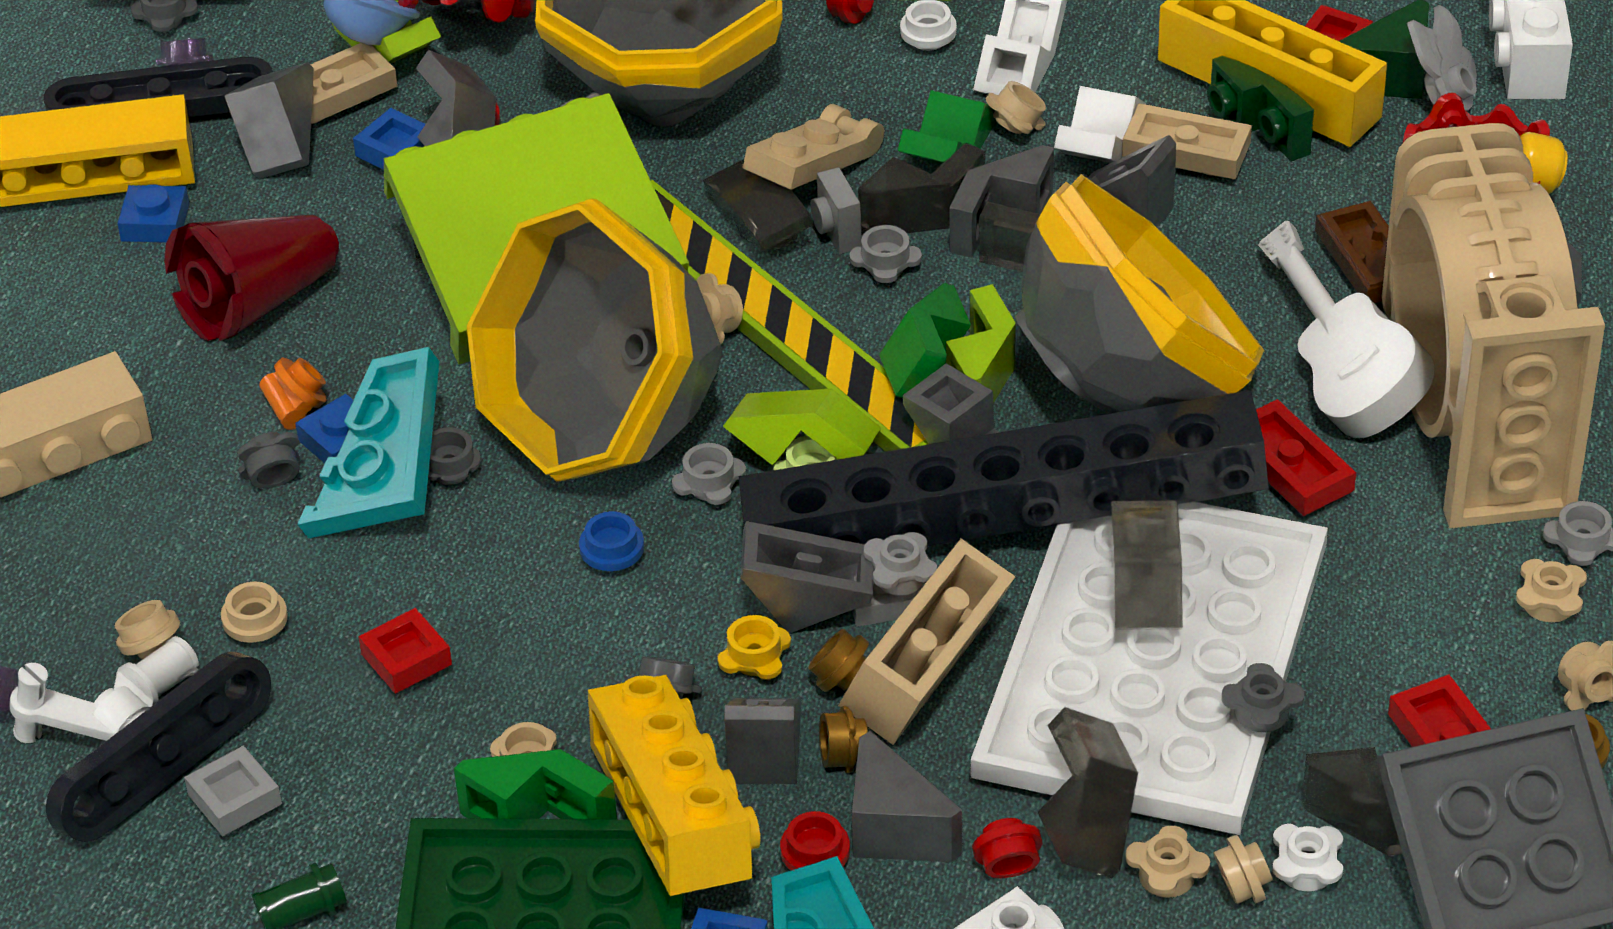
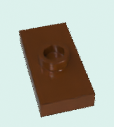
[1315,201,1389,304]

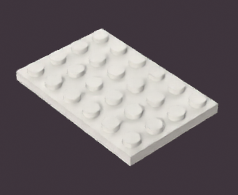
[971,502,1328,835]

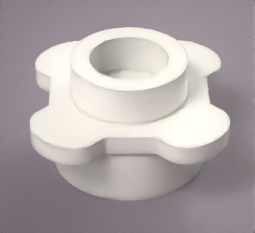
[1273,824,1343,891]

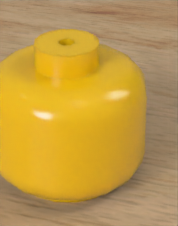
[1520,132,1568,194]

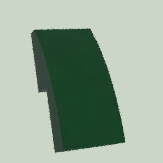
[1207,56,1314,162]

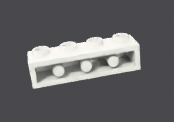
[1489,0,1573,99]

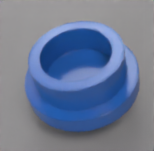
[579,511,644,571]

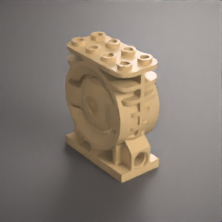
[1382,123,1605,528]

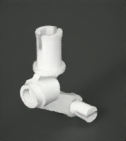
[9,636,199,743]

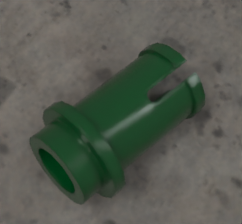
[251,862,347,929]

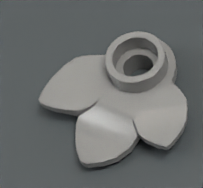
[1407,5,1477,111]

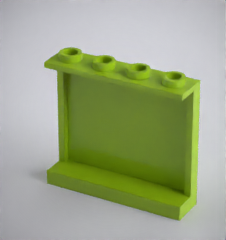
[384,93,689,365]

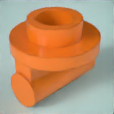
[259,357,327,430]

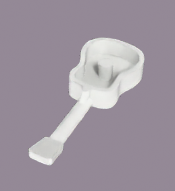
[1258,221,1434,438]

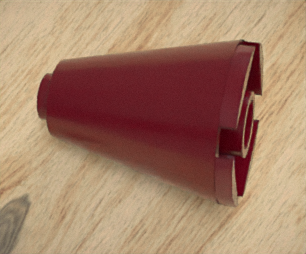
[164,215,339,341]

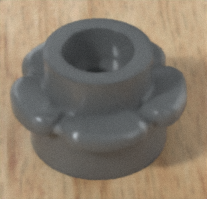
[428,427,481,485]

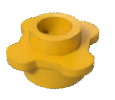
[718,615,791,679]

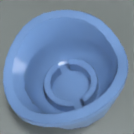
[323,0,421,46]

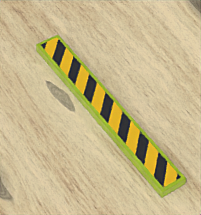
[651,180,928,451]

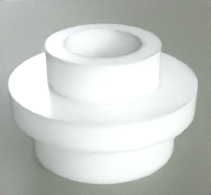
[900,0,957,51]

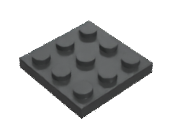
[1376,708,1613,929]

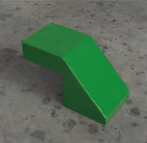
[898,90,996,171]
[879,283,971,397]
[454,749,617,819]

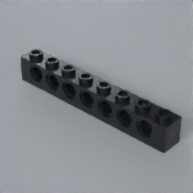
[738,390,1269,546]

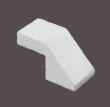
[973,0,1067,95]
[1054,86,1146,163]

